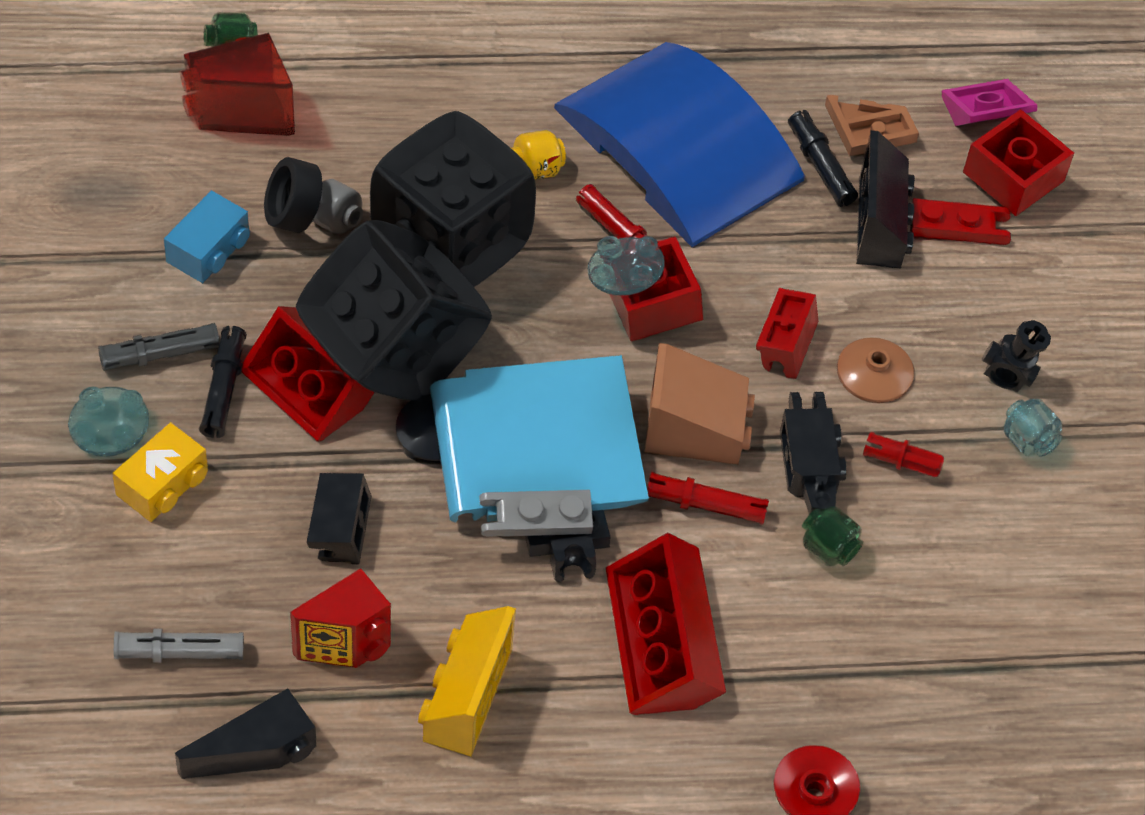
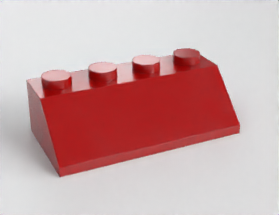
[605,532,726,715]

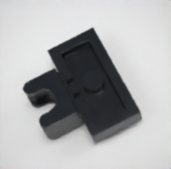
[525,510,611,582]

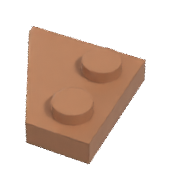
[825,95,919,156]

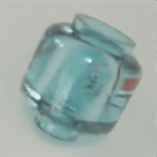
[1004,399,1063,457]

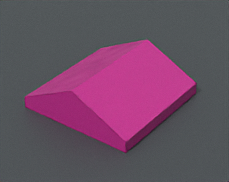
[942,79,1037,126]

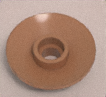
[837,338,914,403]

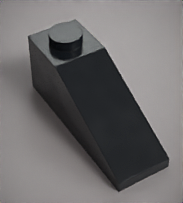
[175,688,316,779]

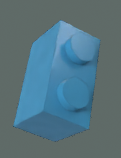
[164,190,250,284]

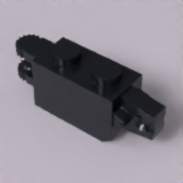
[780,392,846,517]

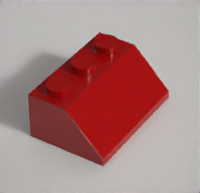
[242,306,375,441]

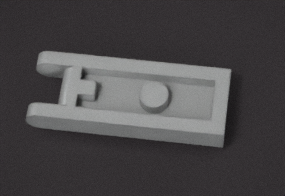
[479,490,593,537]

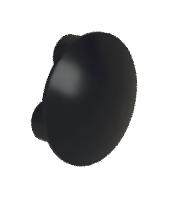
[396,394,441,461]

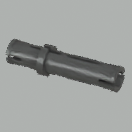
[98,323,220,371]

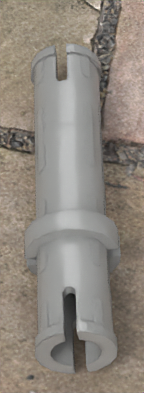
[114,628,244,663]

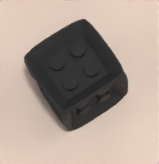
[370,111,536,287]
[296,220,492,400]

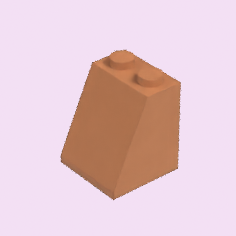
[644,343,755,465]

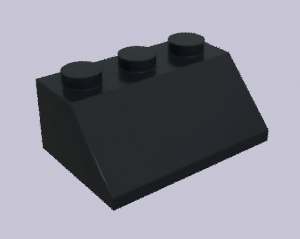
[856,130,915,269]

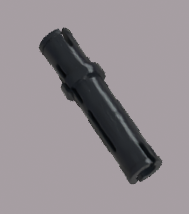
[788,110,858,207]
[199,326,247,438]

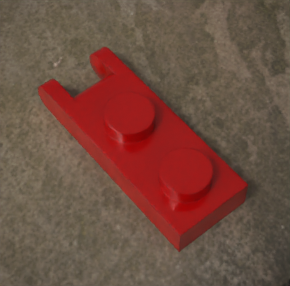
[910,198,1011,245]

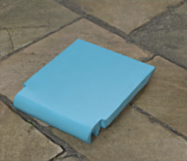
[430,355,649,523]

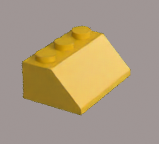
[418,606,516,757]

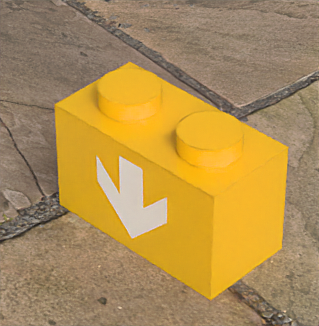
[112,422,208,522]

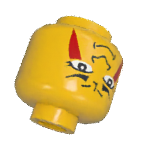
[511,130,566,180]

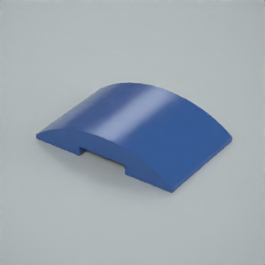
[554,42,805,247]

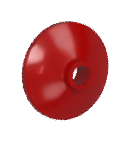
[774,745,860,815]

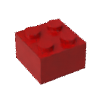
[963,109,1074,216]
[603,236,703,342]

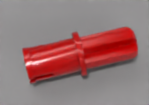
[863,432,944,477]

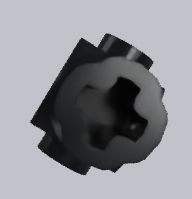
[982,320,1051,392]

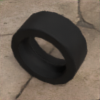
[264,157,323,233]

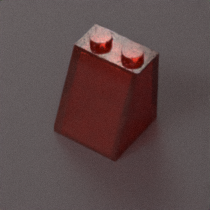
[180,33,295,136]

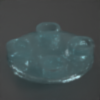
[587,236,665,296]
[68,387,149,457]

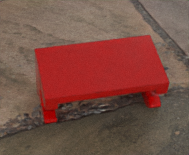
[756,288,819,379]

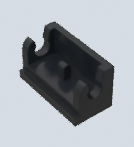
[307,473,372,565]

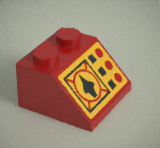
[290,568,391,668]

